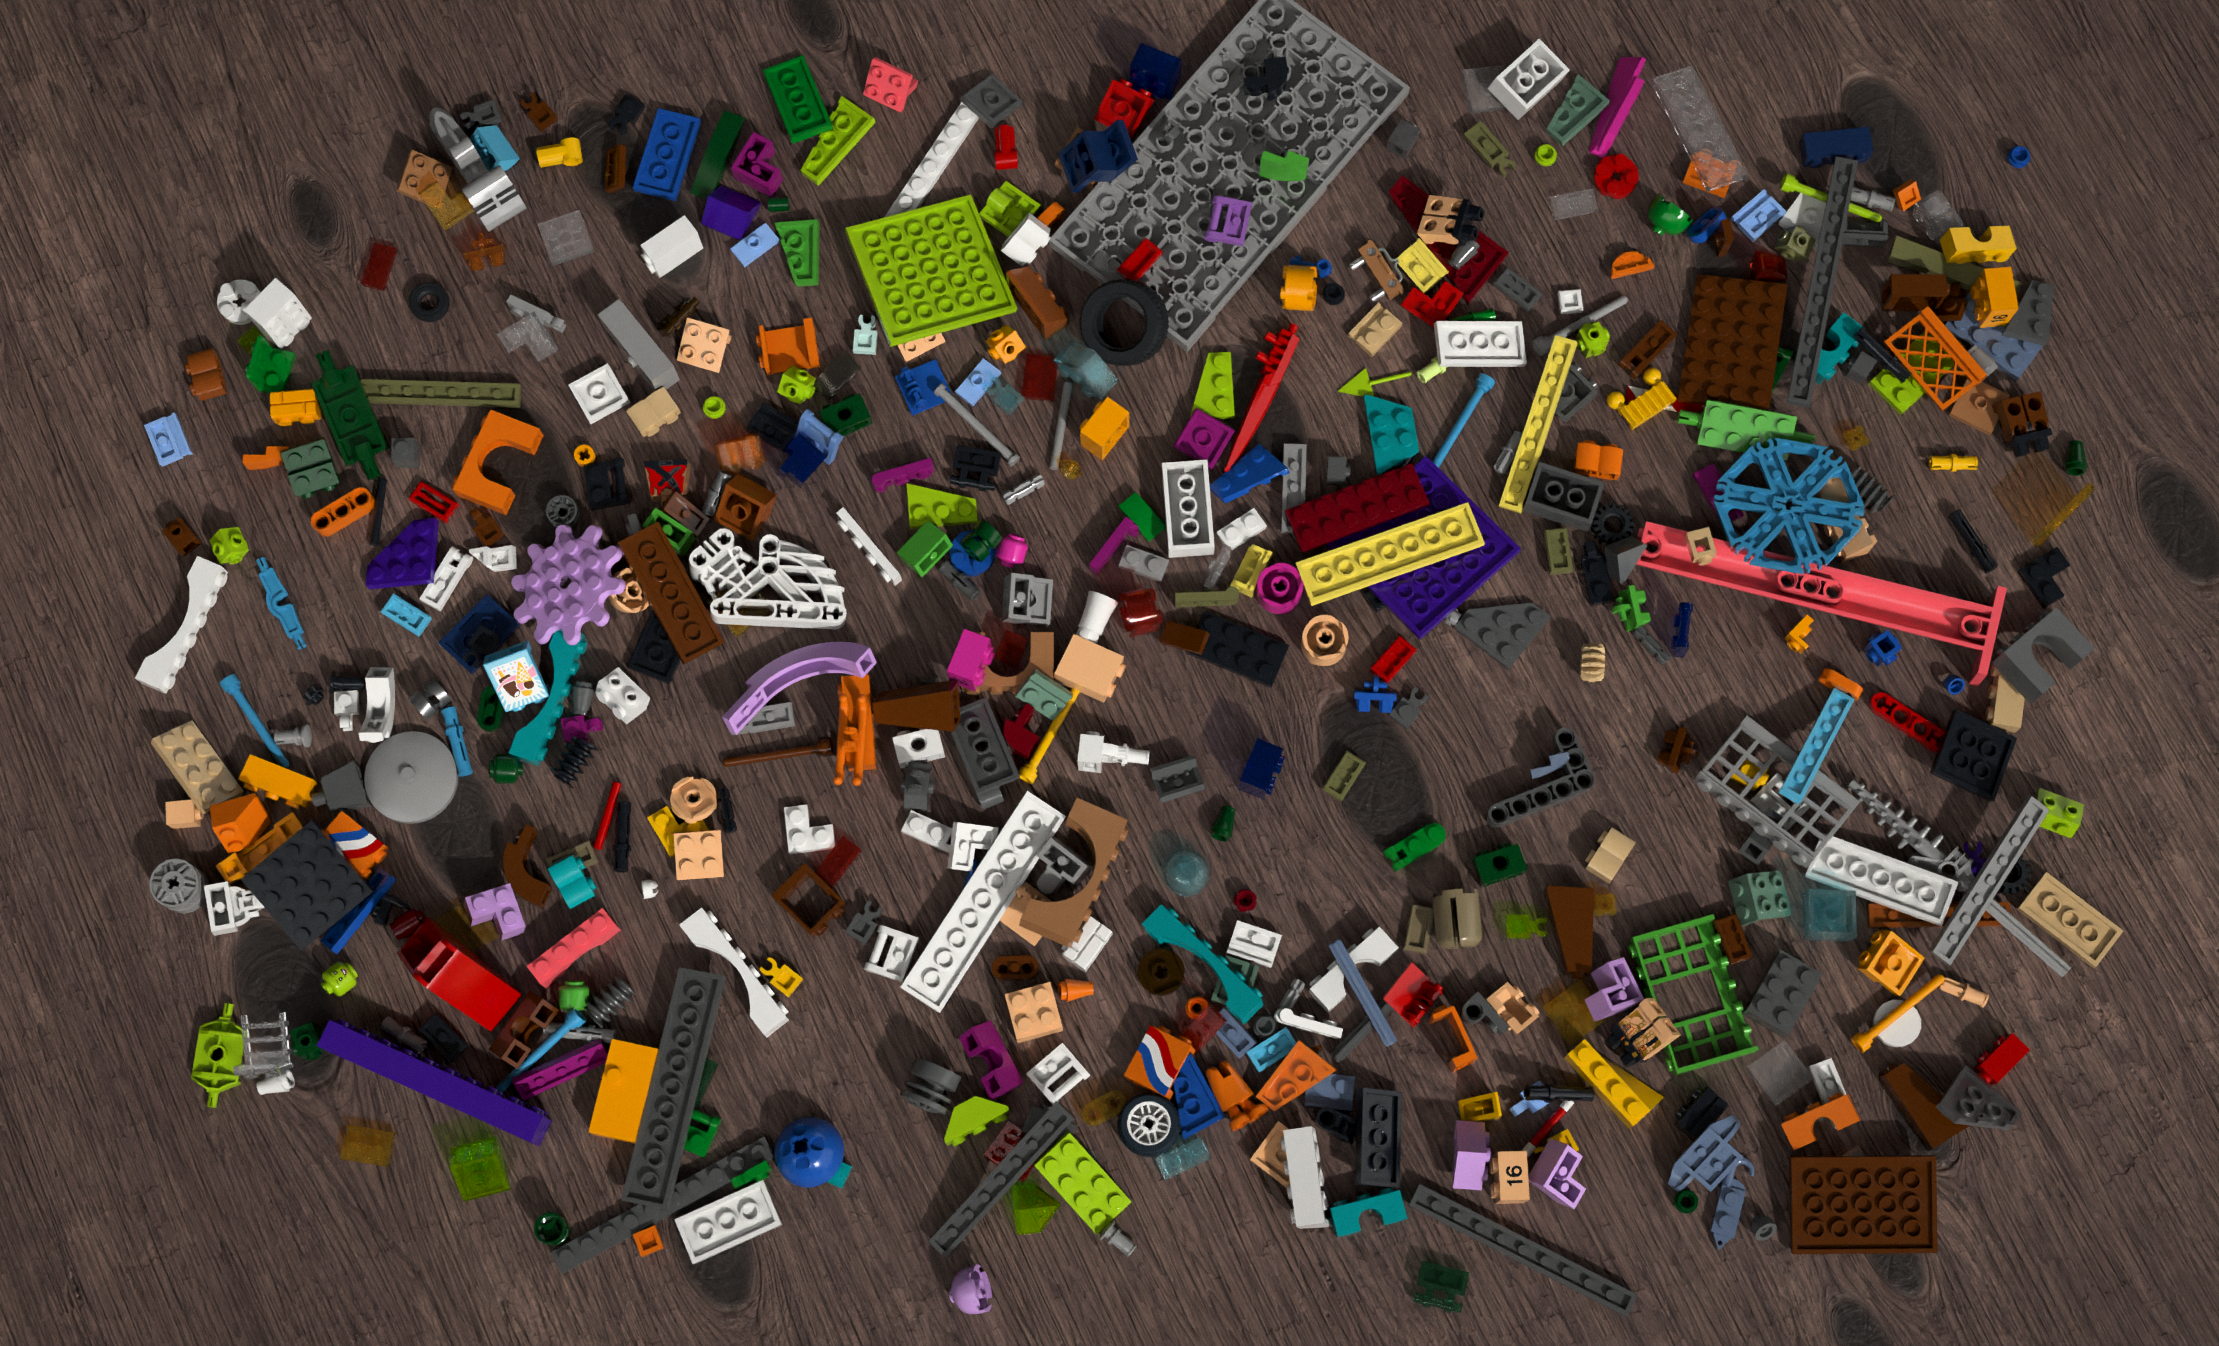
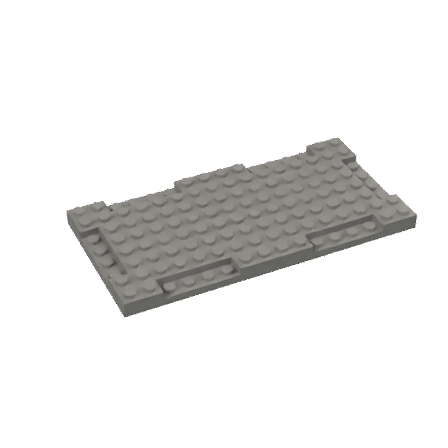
[1049,0,1410,352]

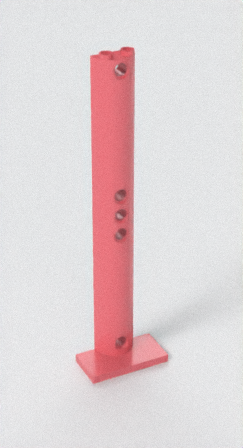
[1636,521,2007,686]

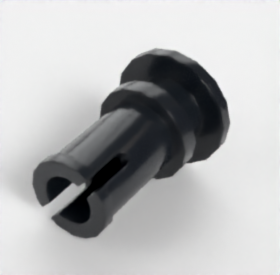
[329,670,366,693]

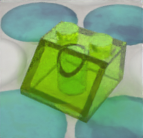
[450,1136,510,1202]

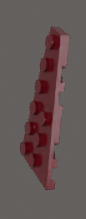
[1388,176,1509,305]

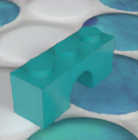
[1815,312,1865,385]
[1329,1187,1408,1238]

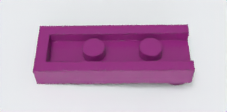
[1692,463,1744,526]
[1089,517,1139,575]

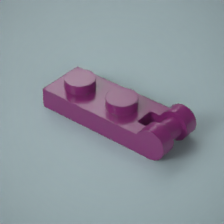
[872,458,935,493]

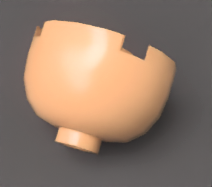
[608,568,650,613]

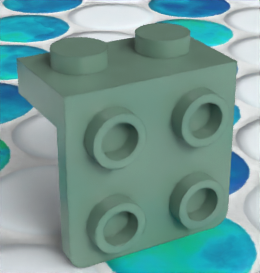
[1728,871,1791,926]

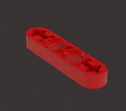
[1869,692,1945,754]

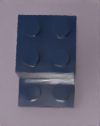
[1058,120,1138,193]

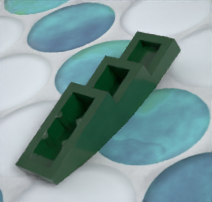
[690,110,745,199]

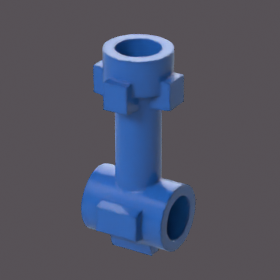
[1290,256,1332,278]

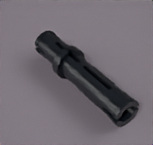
[1852,326,1912,384]
[1948,509,1998,574]
[612,801,632,873]
[1523,1083,1595,1103]

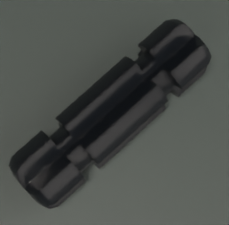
[716,788,737,833]

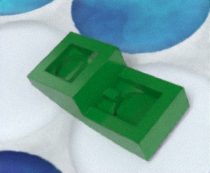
[1118,492,1166,542]

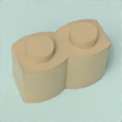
[626,387,681,437]
[1585,828,1636,884]

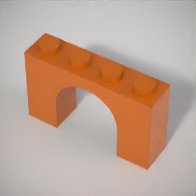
[452,409,544,515]

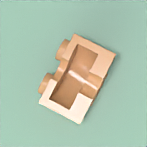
[1486,982,1539,1035]

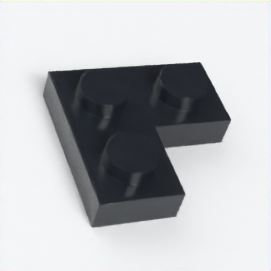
[2017,547,2070,609]

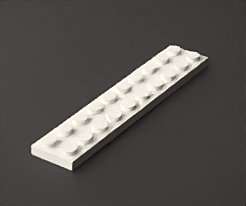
[900,791,1066,1013]

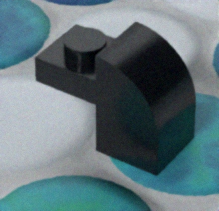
[1243,57,1288,101]

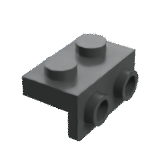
[1150,755,1205,803]

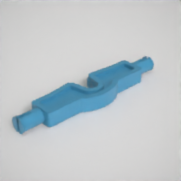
[256,557,307,650]

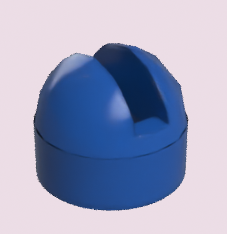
[1944,674,1965,695]

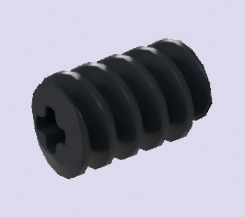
[550,737,599,789]

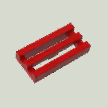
[408,481,459,524]

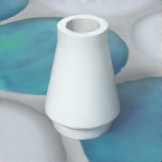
[256,1069,295,1095]

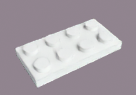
[1434,321,1527,367]
[674,1180,782,1264]

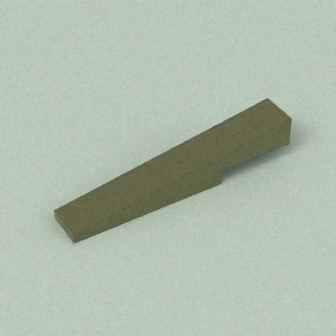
[1887,235,2022,297]

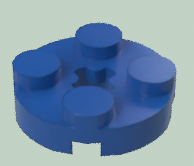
[949,530,995,577]

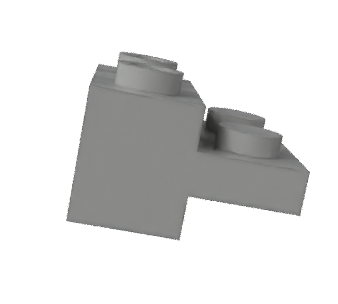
[1001,573,1053,626]

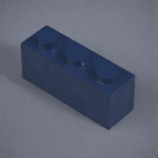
[1799,127,1873,168]

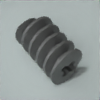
[1851,465,1896,514]
[585,976,637,1028]

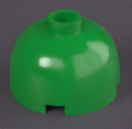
[1647,194,1693,236]

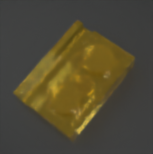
[340,1125,396,1167]

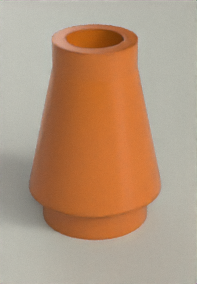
[1058,979,1094,1002]

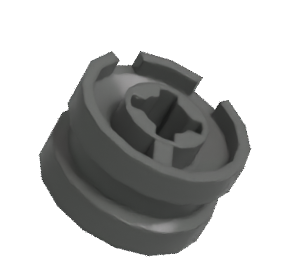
[545,495,580,528]

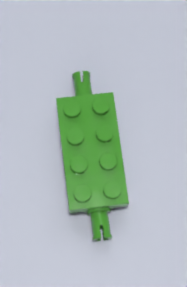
[1677,399,1815,461]

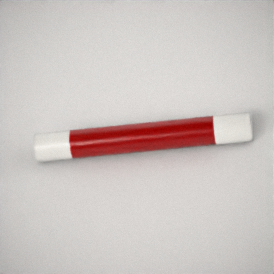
[1521,1101,1574,1157]

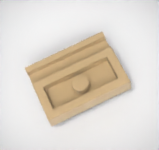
[1348,302,1403,357]

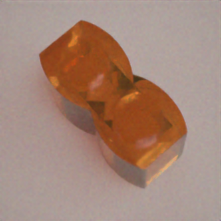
[714,433,766,474]

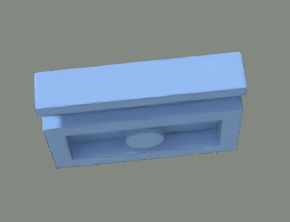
[1730,189,1787,242]
[144,412,193,467]

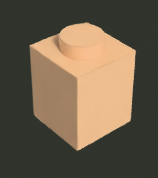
[166,800,204,829]

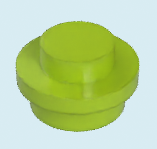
[1534,144,1557,166]
[703,396,726,419]

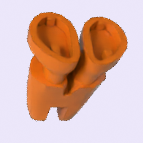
[1206,1060,1270,1131]

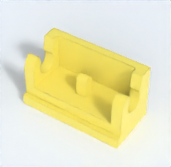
[1230,544,1272,598]

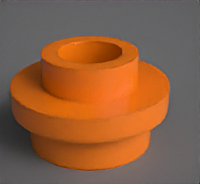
[1185,996,1209,1020]

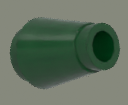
[2064,440,2088,476]
[1210,805,1236,842]

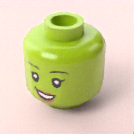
[321,961,358,997]

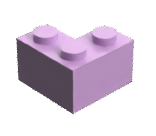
[463,883,526,941]
[1585,957,1644,1021]
[1452,1120,1491,1190]
[1528,1138,1586,1209]

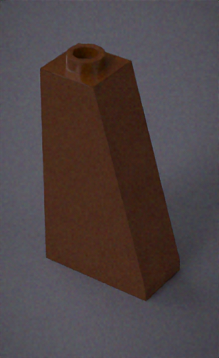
[871,680,961,732]
[1544,885,1594,979]
[1879,1062,1970,1151]

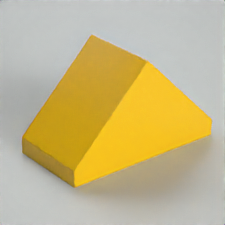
[1458,1092,1502,1122]

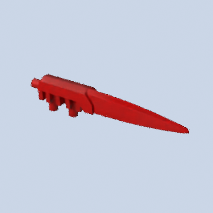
[1224,323,1300,472]

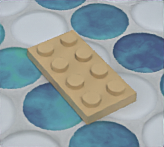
[151,721,244,815]
[2017,872,2123,968]

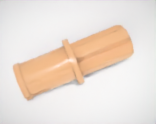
[1940,977,1989,1008]

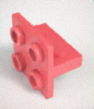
[863,57,918,113]

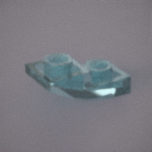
[1155,1137,1211,1180]

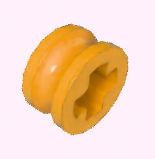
[574,445,596,467]

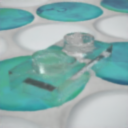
[1549,188,1598,220]

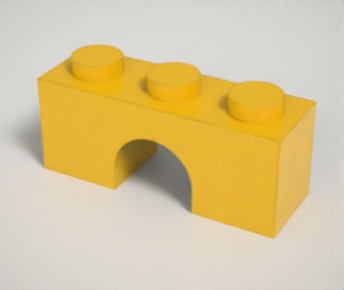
[1940,226,2017,264]

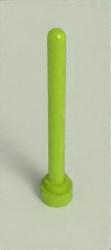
[1779,173,1882,222]

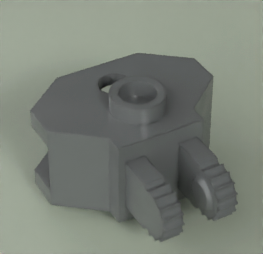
[901,762,935,812]

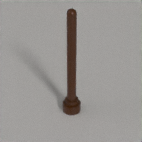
[722,737,833,767]

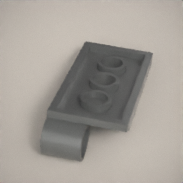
[951,697,1020,810]

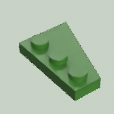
[775,219,820,287]

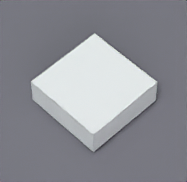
[1557,289,1583,315]

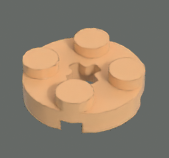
[670,777,717,823]

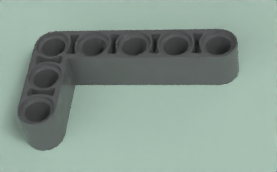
[1486,727,1595,828]

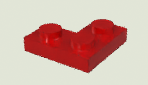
[1401,281,1464,329]

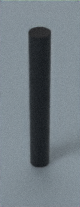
[369,479,387,546]

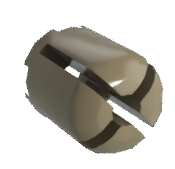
[1432,889,1483,949]

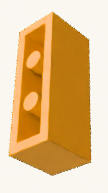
[238,754,318,810]

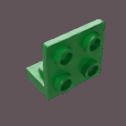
[245,336,296,394]

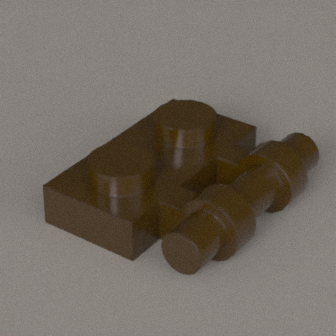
[657,296,700,337]

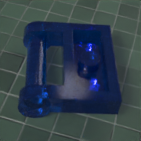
[1671,602,1693,658]

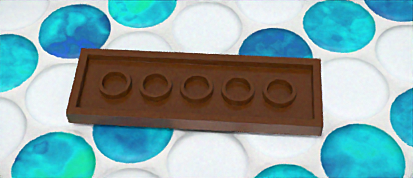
[617,522,725,665]

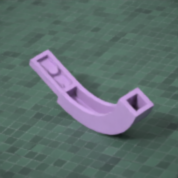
[722,642,877,735]

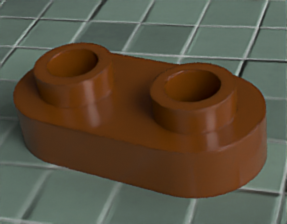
[991,955,1039,981]

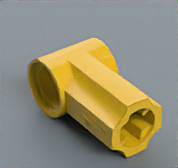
[536,137,583,168]

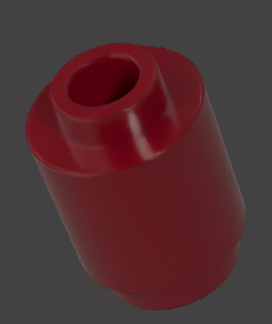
[390,908,426,940]

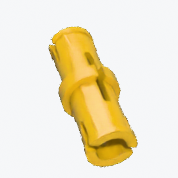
[1929,454,1978,472]

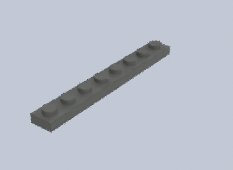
[928,1101,1075,1258]

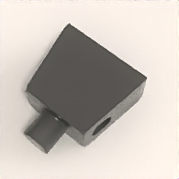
[311,761,372,813]

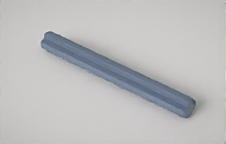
[1329,939,1397,1047]

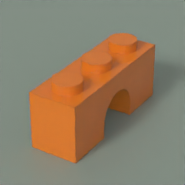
[1781,1092,1861,1150]

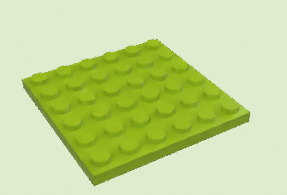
[845,195,1017,347]

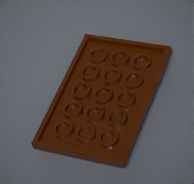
[1678,274,1787,410]
[1789,1155,1938,1254]

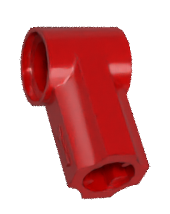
[995,125,1018,170]

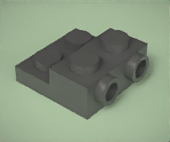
[1534,361,1598,423]

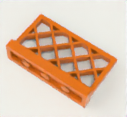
[1884,306,1987,411]

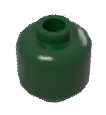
[489,754,523,784]

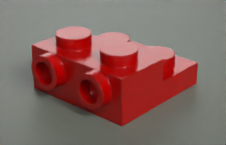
[1094,78,1155,140]

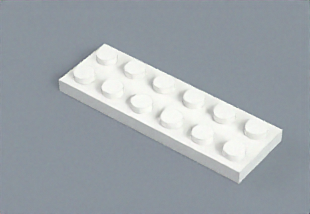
[1805,833,1958,927]

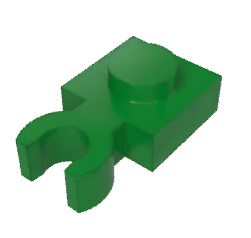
[730,1160,773,1190]

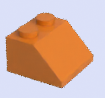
[210,793,271,853]

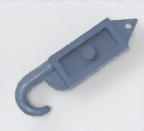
[1709,1157,1755,1250]

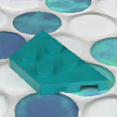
[1364,395,1419,476]

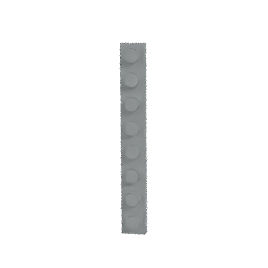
[1928,796,2049,965]

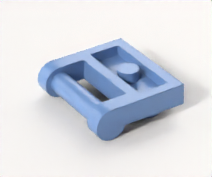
[795,409,844,465]

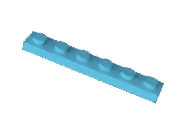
[1778,687,1855,804]

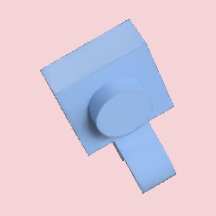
[1509,1080,1549,1117]

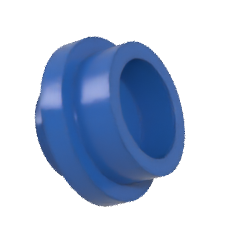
[2007,146,2030,168]

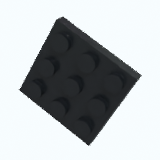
[1930,709,2017,802]

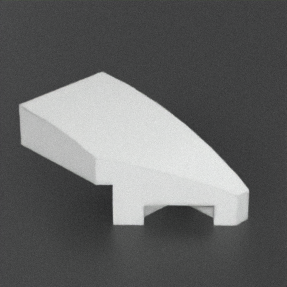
[469,545,517,572]

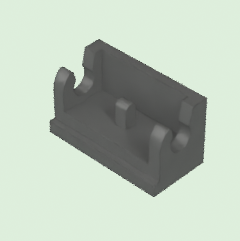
[1842,220,1888,247]

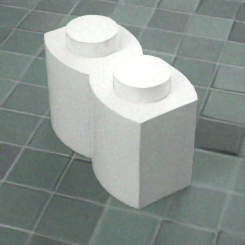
[1001,213,1051,266]

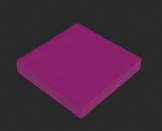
[1173,408,1235,470]

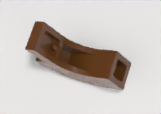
[503,824,552,909]

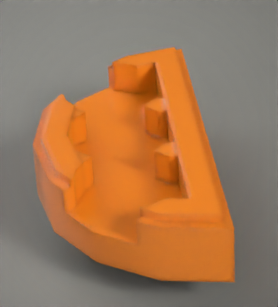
[1610,251,1655,279]

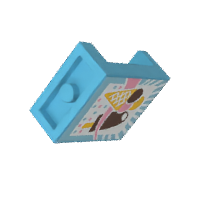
[483,640,550,712]

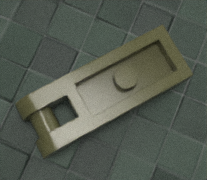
[1175,586,1239,608]

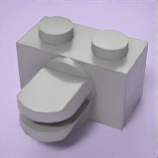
[1037,837,1093,894]

